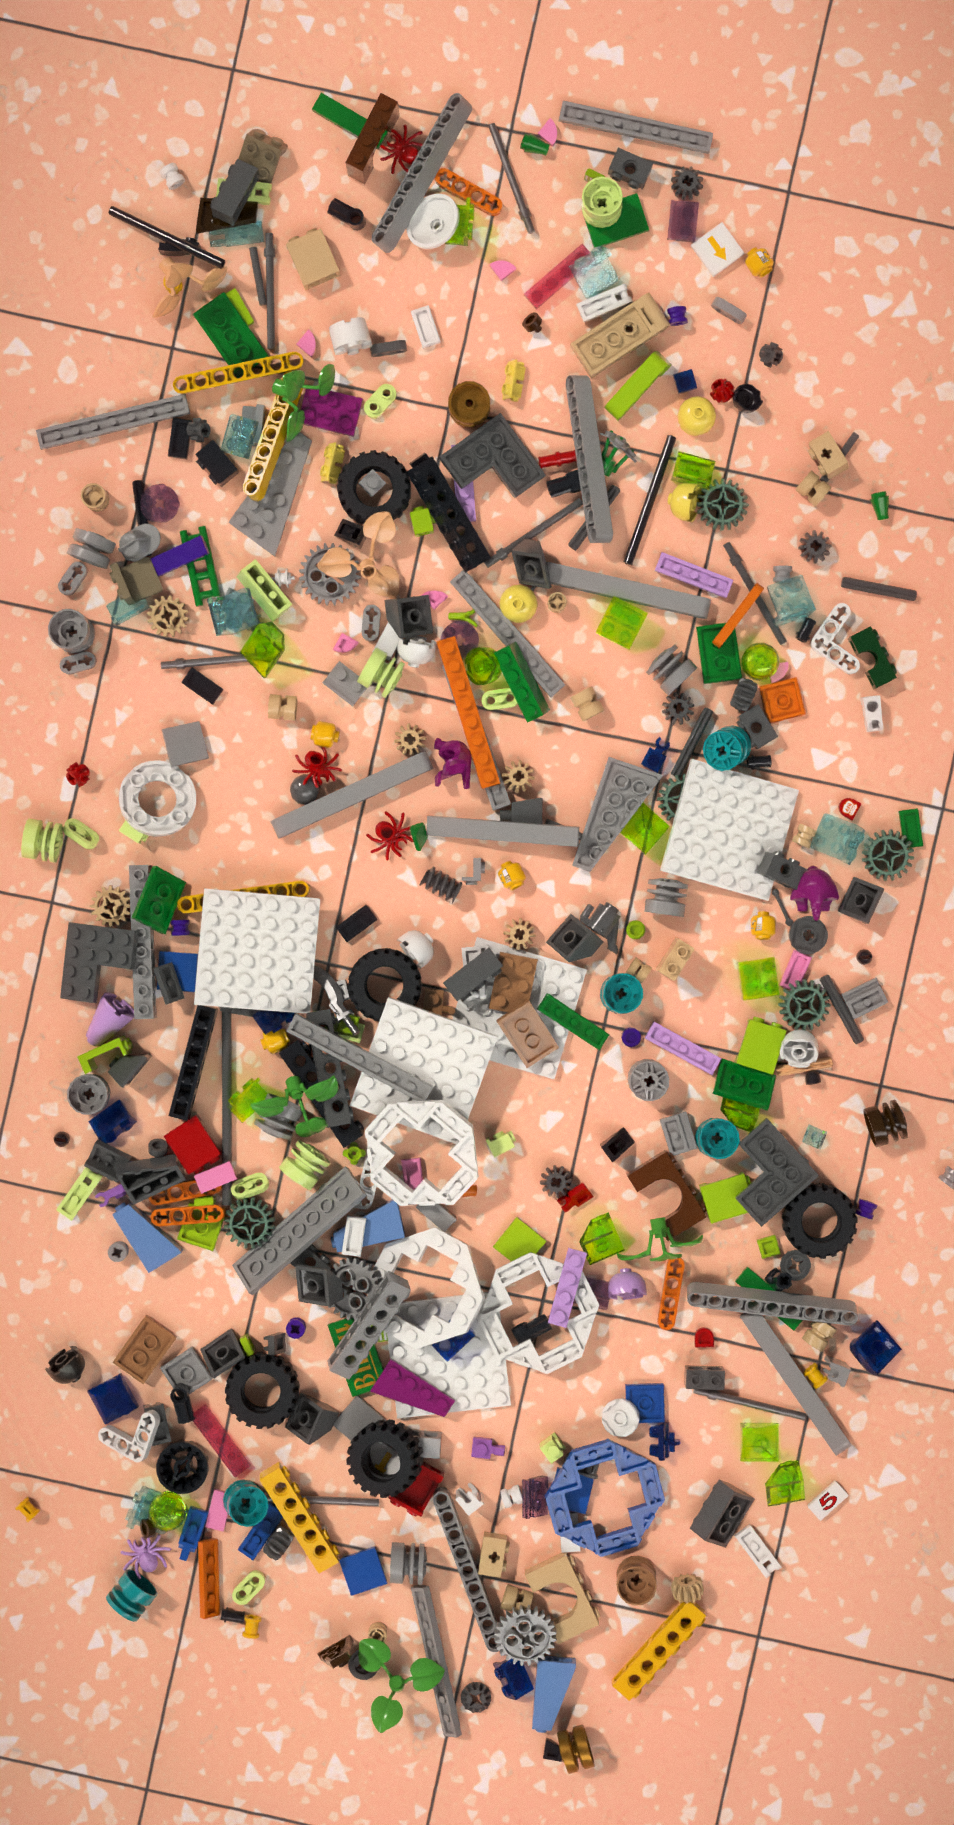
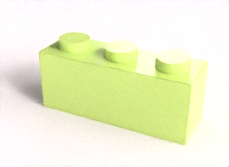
[237,559,292,622]

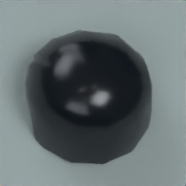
[732,383,763,413]

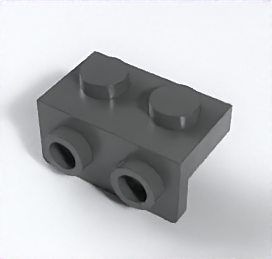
[84,1139,132,1182]

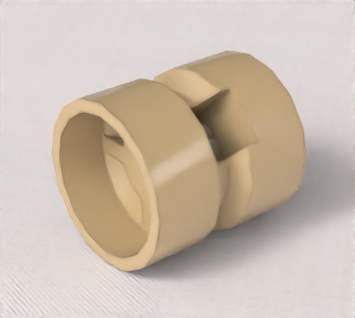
[795,470,832,507]
[81,483,110,512]
[570,686,604,722]
[268,694,297,721]
[802,1321,837,1352]
[500,1584,533,1612]

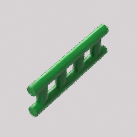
[180,526,222,607]

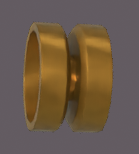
[448,381,490,428]
[557,1724,595,1774]

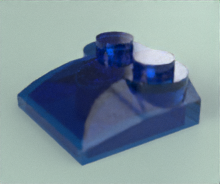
[850,1320,902,1375]
[87,1373,139,1425]

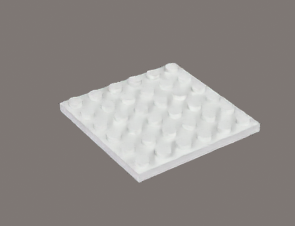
[660,759,799,901]
[194,888,320,1014]
[452,937,587,1079]
[350,997,498,1144]
[387,1291,511,1419]

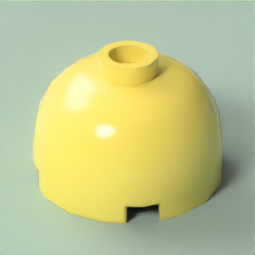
[677,396,716,436]
[668,483,701,522]
[499,585,538,623]

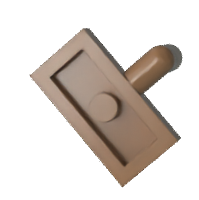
[423,988,456,1016]

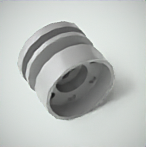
[48,609,95,654]
[646,644,697,696]
[644,878,688,917]
[627,1059,669,1101]
[67,1074,110,1115]
[254,1093,302,1140]
[390,1542,427,1585]

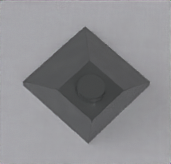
[511,539,552,589]
[384,595,433,638]
[546,914,604,962]
[108,1053,152,1088]
[295,1264,343,1307]
[285,1393,339,1445]

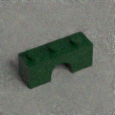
[847,626,897,690]

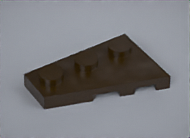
[196,197,258,234]
[317,1635,353,1669]

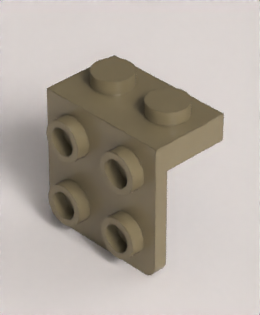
[239,129,288,183]
[109,557,163,606]

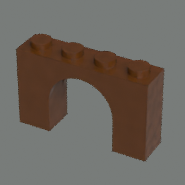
[345,93,400,184]
[626,1150,707,1241]

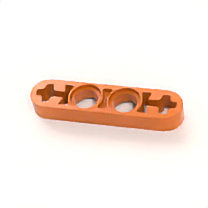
[435,168,502,216]
[712,583,764,648]
[148,1180,222,1205]
[150,1204,226,1226]
[657,1258,684,1330]

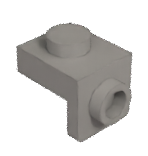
[462,858,485,885]

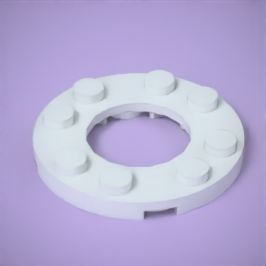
[119,760,196,837]

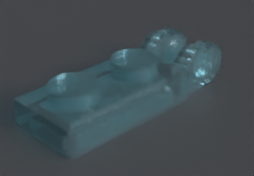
[209,221,265,247]

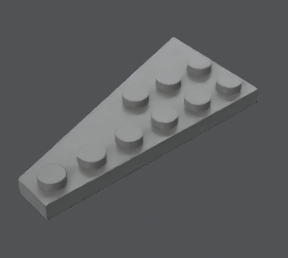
[228,432,312,557]
[572,757,663,872]

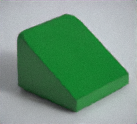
[410,823,428,851]

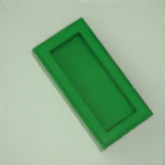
[898,808,923,848]

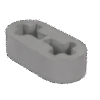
[711,297,747,324]
[58,562,88,596]
[361,604,381,642]
[59,651,97,675]

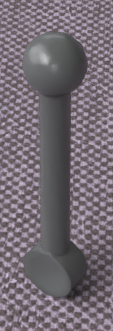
[772,889,793,926]

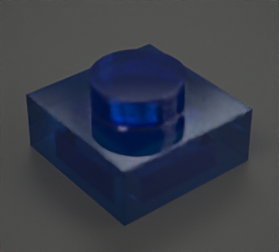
[673,369,697,394]

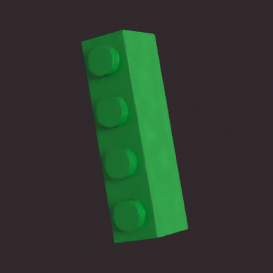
[493,641,550,723]

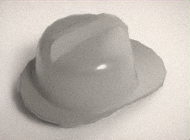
[118,524,161,562]

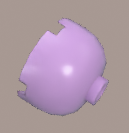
[608,1268,647,1300]

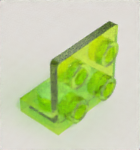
[445,197,474,246]
[226,1077,268,1123]

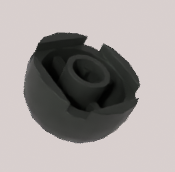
[45,1346,85,1384]

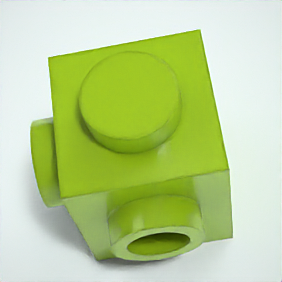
[410,506,436,538]

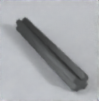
[568,485,620,551]
[841,577,917,601]
[671,707,713,778]
[820,975,864,1044]

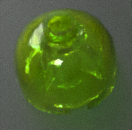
[741,643,779,681]
[465,646,502,685]
[148,1491,188,1532]

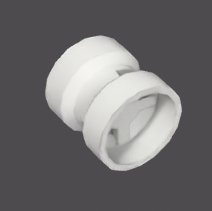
[159,162,185,190]
[500,1484,524,1509]

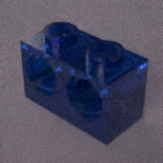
[431,1319,475,1362]

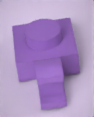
[95,1184,126,1207]
[471,1437,505,1459]

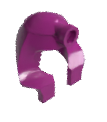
[434,738,471,789]
[790,865,839,921]

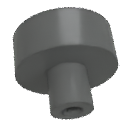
[148,1139,168,1157]

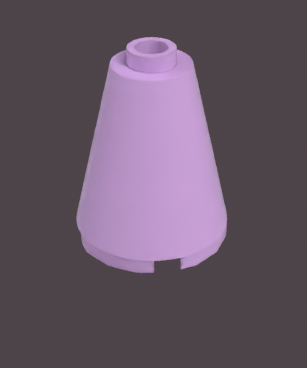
[86,992,134,1046]

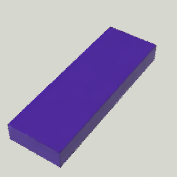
[150,535,210,577]

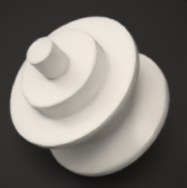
[271,569,295,588]

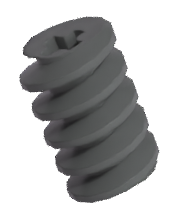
[419,866,462,904]

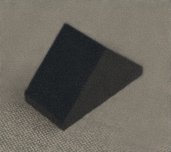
[334,519,367,549]
[600,1127,635,1162]

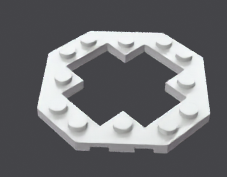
[365,1100,479,1206]
[372,1228,485,1349]
[479,1252,599,1374]

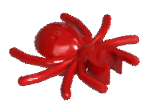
[380,125,423,174]
[292,747,342,788]
[366,811,414,861]

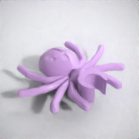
[121,1534,171,1579]

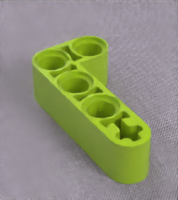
[604,351,672,421]

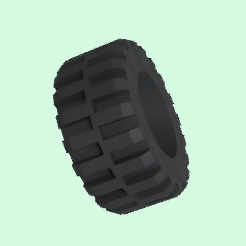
[337,450,411,525]
[348,948,422,1022]
[782,1183,858,1259]
[225,1351,300,1429]
[346,1419,424,1498]

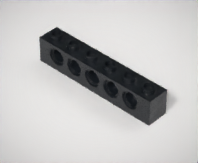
[407,456,491,573]
[168,1005,219,1121]
[279,1039,364,1148]

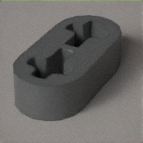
[370,340,407,357]

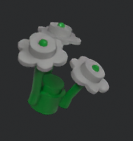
[600,430,637,477]

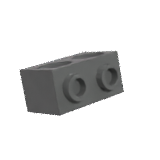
[684,1365,725,1390]

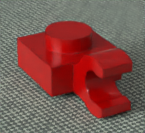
[557,1183,593,1212]

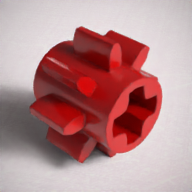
[710,379,735,403]
[66,762,90,787]

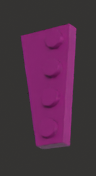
[370,1358,455,1417]

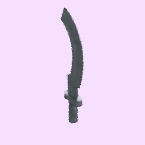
[313,965,360,1036]

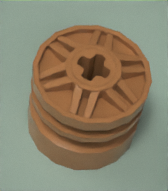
[616,1555,657,1606]

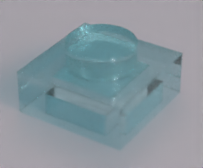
[802,1124,827,1150]

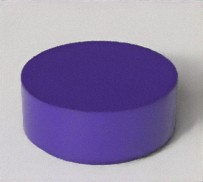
[621,1027,641,1047]

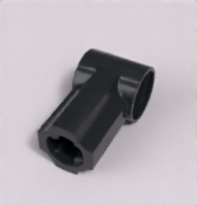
[327,198,366,231]
[546,470,581,498]
[764,1267,792,1292]
[511,1314,552,1344]
[170,1383,195,1424]

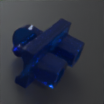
[649,1422,681,1461]

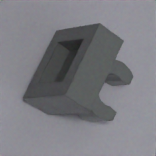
[264,1332,286,1355]

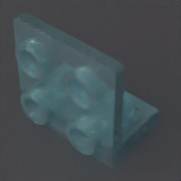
[767,575,816,628]

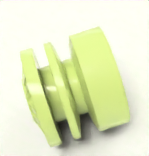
[582,177,623,228]
[357,647,405,698]
[21,818,63,863]
[279,1140,330,1190]

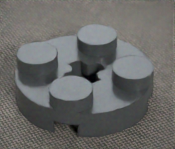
[789,916,828,954]

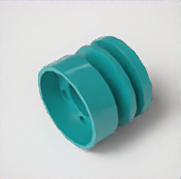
[703,725,751,771]
[600,973,643,1014]
[695,1118,740,1159]
[223,1479,268,1527]
[106,1569,158,1622]

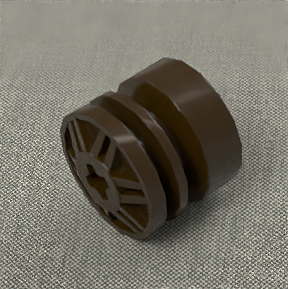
[863,1099,908,1148]

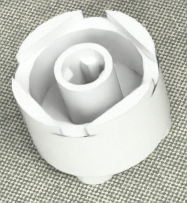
[329,317,372,356]

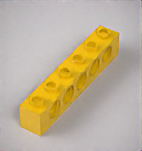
[259,1462,340,1574]
[611,1602,706,1701]

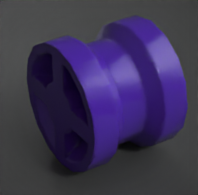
[667,306,688,326]
[171,920,190,936]
[855,1198,878,1220]
[286,1317,306,1339]

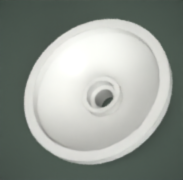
[406,194,459,249]

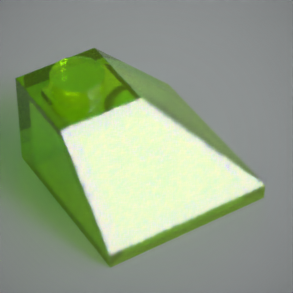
[240,622,285,678]
[620,803,670,855]
[720,1097,760,1132]
[579,1212,625,1265]
[740,1423,779,1462]
[765,1460,805,1507]

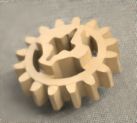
[147,595,189,638]
[90,885,131,927]

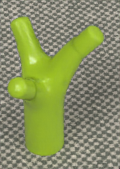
[448,610,478,627]

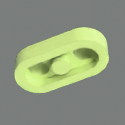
[364,384,397,418]
[481,688,518,710]
[63,818,99,849]
[231,1173,269,1200]
[232,1570,265,1605]

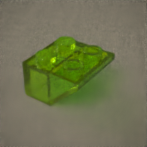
[595,596,648,650]
[736,957,780,1001]

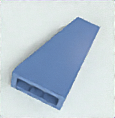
[331,1199,405,1252]
[112,1202,183,1273]
[532,1655,576,1733]

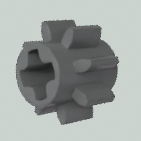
[759,342,783,368]
[187,418,210,442]

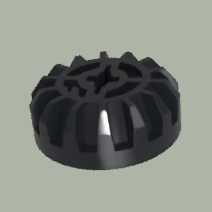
[156,1440,209,1494]

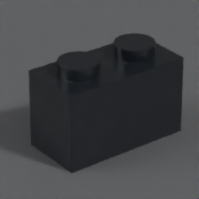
[195,440,239,487]

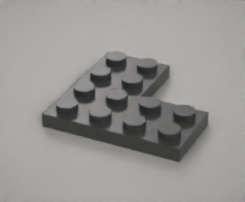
[439,413,546,499]
[60,922,139,1003]
[735,1118,819,1227]

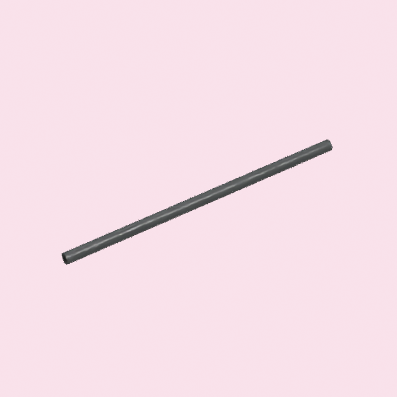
[222,1012,232,1205]

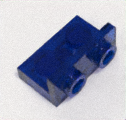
[252,1010,296,1035]
[88,1099,137,1144]
[493,1658,534,1700]

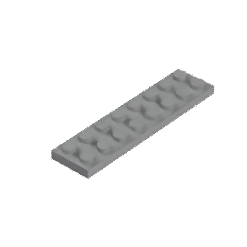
[232,1166,367,1295]

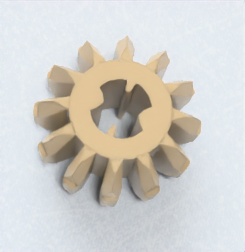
[394,723,427,756]
[502,760,535,793]
[503,918,536,951]
[671,1573,704,1604]

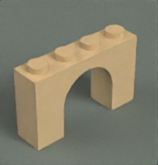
[525,1552,601,1644]

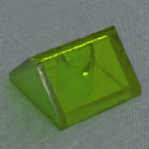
[671,451,715,490]

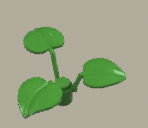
[272,364,335,442]
[251,1075,338,1137]
[617,1217,703,1262]
[358,1638,445,1733]

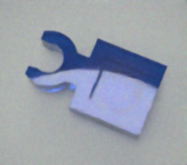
[640,737,670,773]

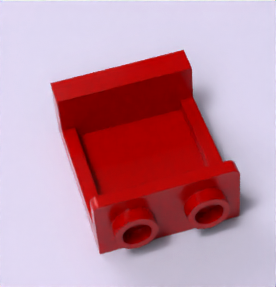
[164,1114,222,1175]
[388,1461,444,1517]

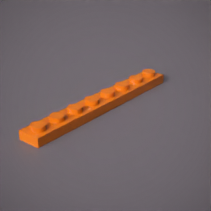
[437,636,500,789]

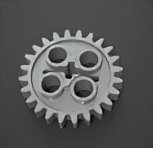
[299,543,361,606]
[329,1257,382,1320]
[494,1605,557,1666]

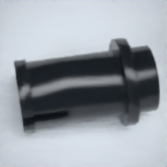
[796,617,816,643]
[746,755,772,770]
[220,1607,245,1624]

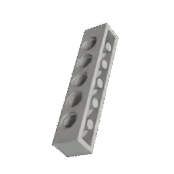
[327,1271,411,1380]

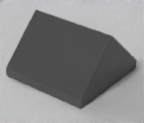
[838,877,884,924]
[200,1328,247,1378]

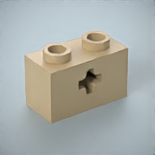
[808,431,849,480]
[478,1531,510,1578]

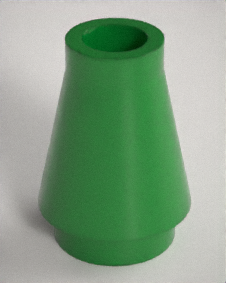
[520,133,550,156]
[870,491,889,520]

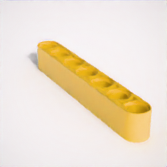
[173,352,304,394]
[243,371,303,501]
[177,881,310,913]

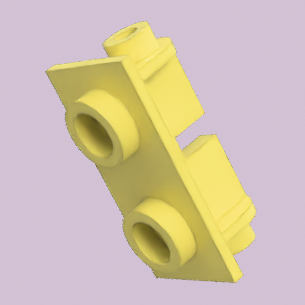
[501,359,526,402]
[320,442,345,484]

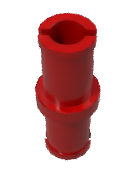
[538,450,577,469]

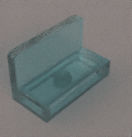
[106,598,150,626]

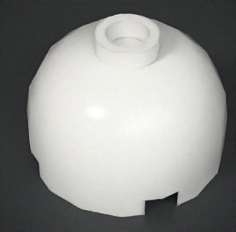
[397,636,437,668]
[397,930,434,969]
[780,1029,819,1068]

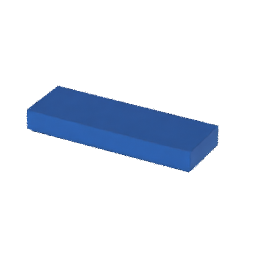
[238,1502,283,1560]

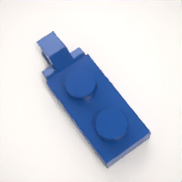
[178,1506,209,1561]

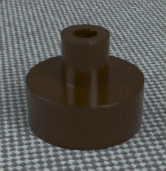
[522,312,542,333]
[140,1518,160,1539]

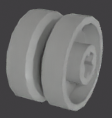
[67,528,116,569]

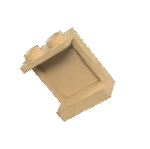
[286,228,341,291]
[655,937,695,981]

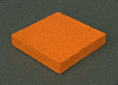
[759,677,806,723]

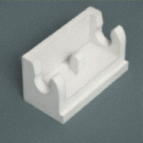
[455,1483,484,1516]

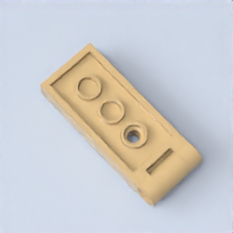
[570,292,670,379]

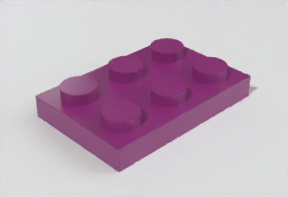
[301,389,363,437]

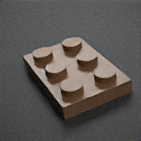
[489,952,538,1012]
[496,1000,559,1068]
[112,1315,177,1385]

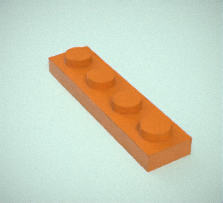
[198,1538,220,1619]

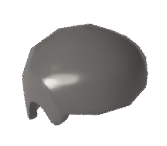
[290,774,320,805]

